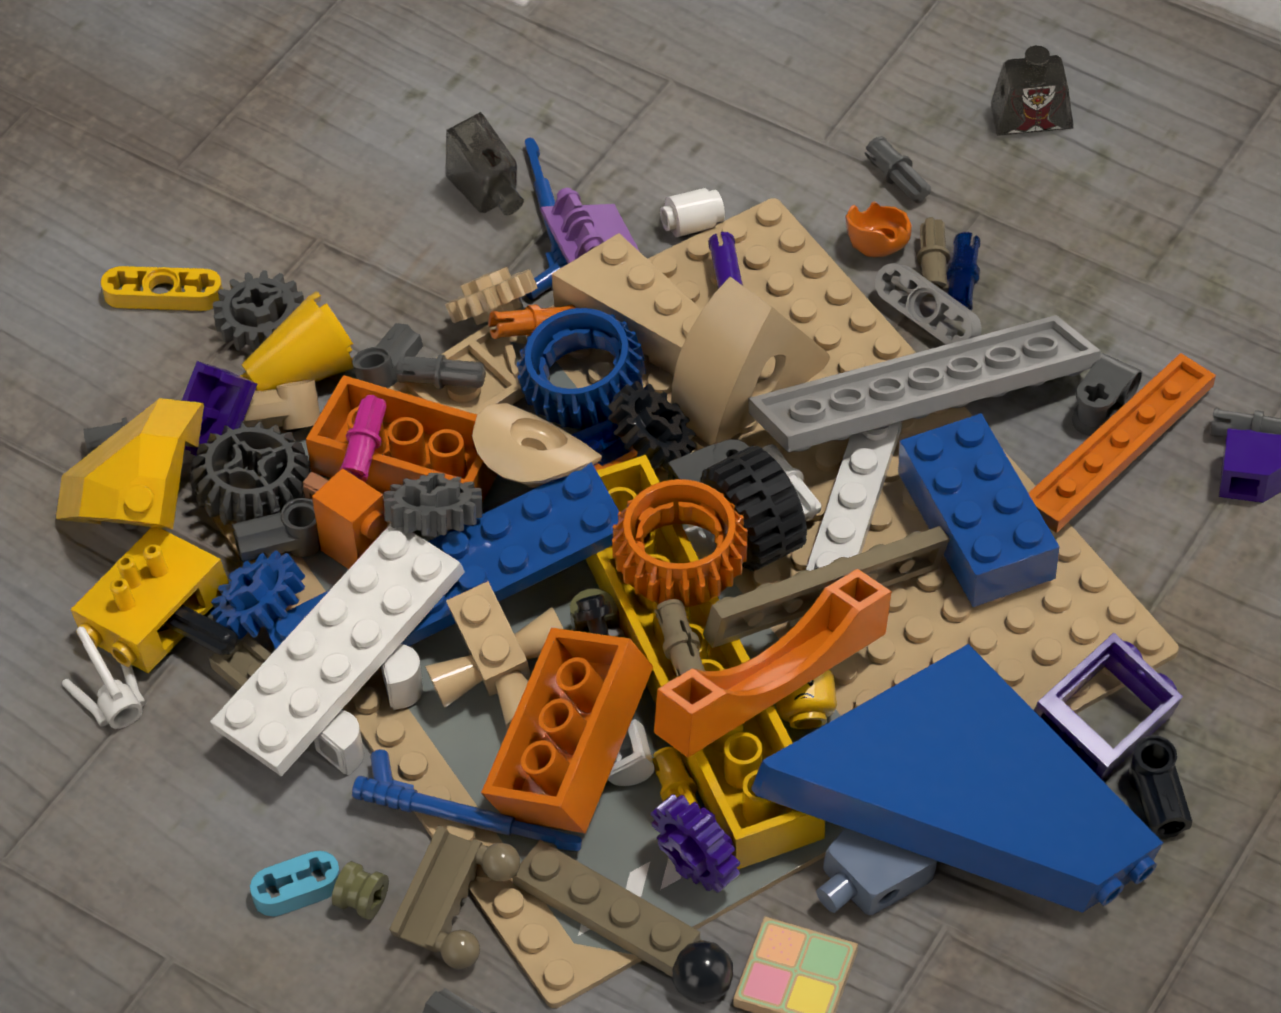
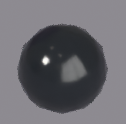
[672,940,733,1004]

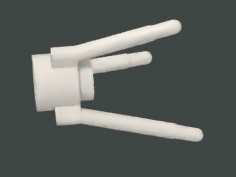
[62,627,146,729]

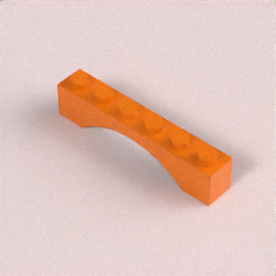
[654,569,892,757]

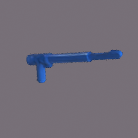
[525,137,568,300]
[352,749,582,851]

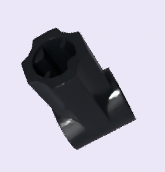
[1128,735,1192,839]

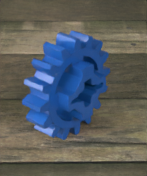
[211,551,305,639]

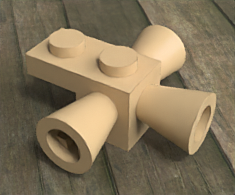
[425,581,563,729]

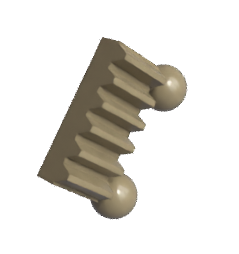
[389,825,520,969]

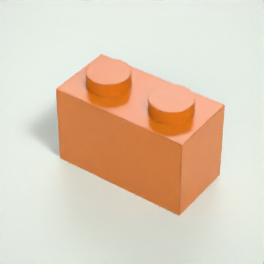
[312,468,387,569]

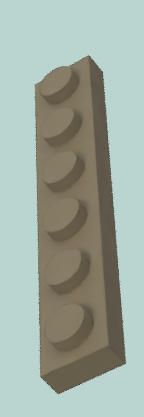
[703,526,950,648]

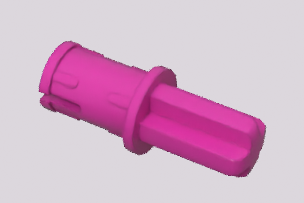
[339,395,387,482]

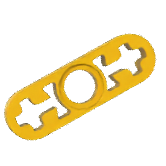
[101,266,223,311]

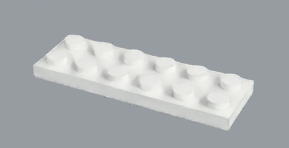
[210,524,465,776]

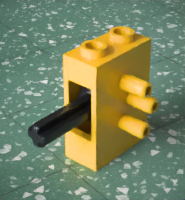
[70,527,238,674]

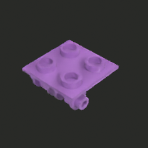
[540,188,640,264]

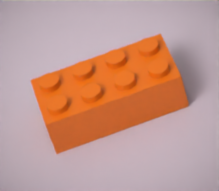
[306,375,497,503]
[481,628,653,834]

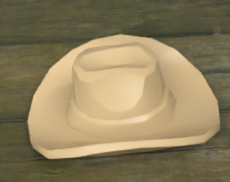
[472,403,602,488]

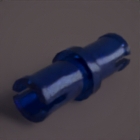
[946,232,981,311]

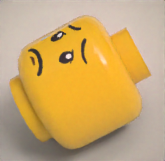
[776,669,837,729]

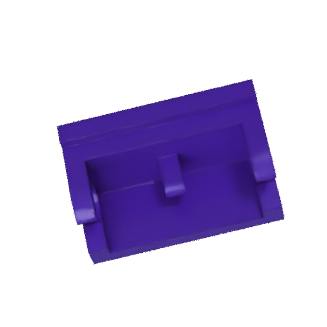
[181,361,258,456]

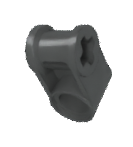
[1072,353,1142,436]

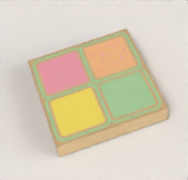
[733,916,858,1013]

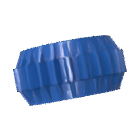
[517,308,646,428]

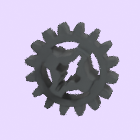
[213,270,304,353]
[384,473,482,537]

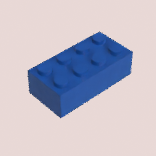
[898,413,1060,607]

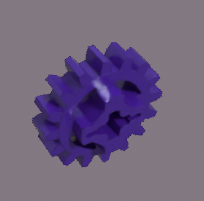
[651,794,740,893]

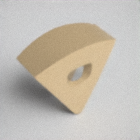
[671,276,830,446]

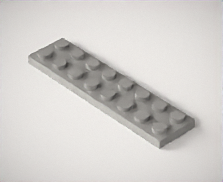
[749,315,1101,452]

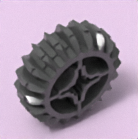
[190,421,310,526]

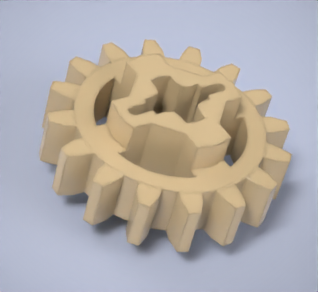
[445,267,538,325]

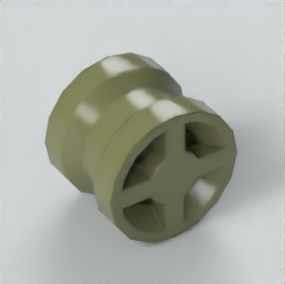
[332,861,389,920]

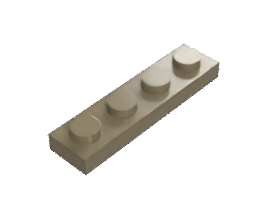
[513,840,701,977]

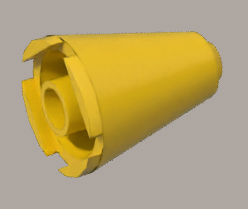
[240,291,354,391]

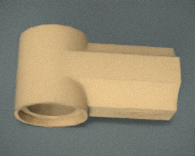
[243,380,320,430]

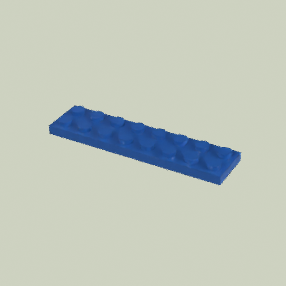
[265,462,619,649]

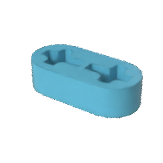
[250,851,340,917]

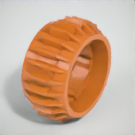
[612,479,747,607]

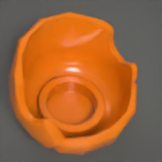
[845,201,912,257]

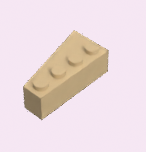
[552,233,702,376]

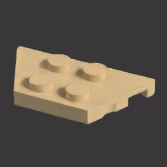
[389,325,525,415]

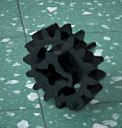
[608,381,696,471]

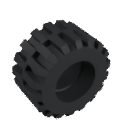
[700,445,807,571]

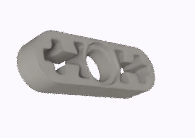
[875,263,982,345]

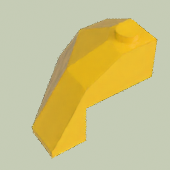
[56,398,204,529]

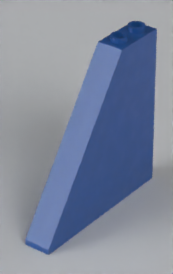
[751,644,1163,913]

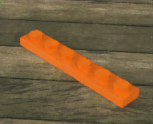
[1029,353,1216,533]

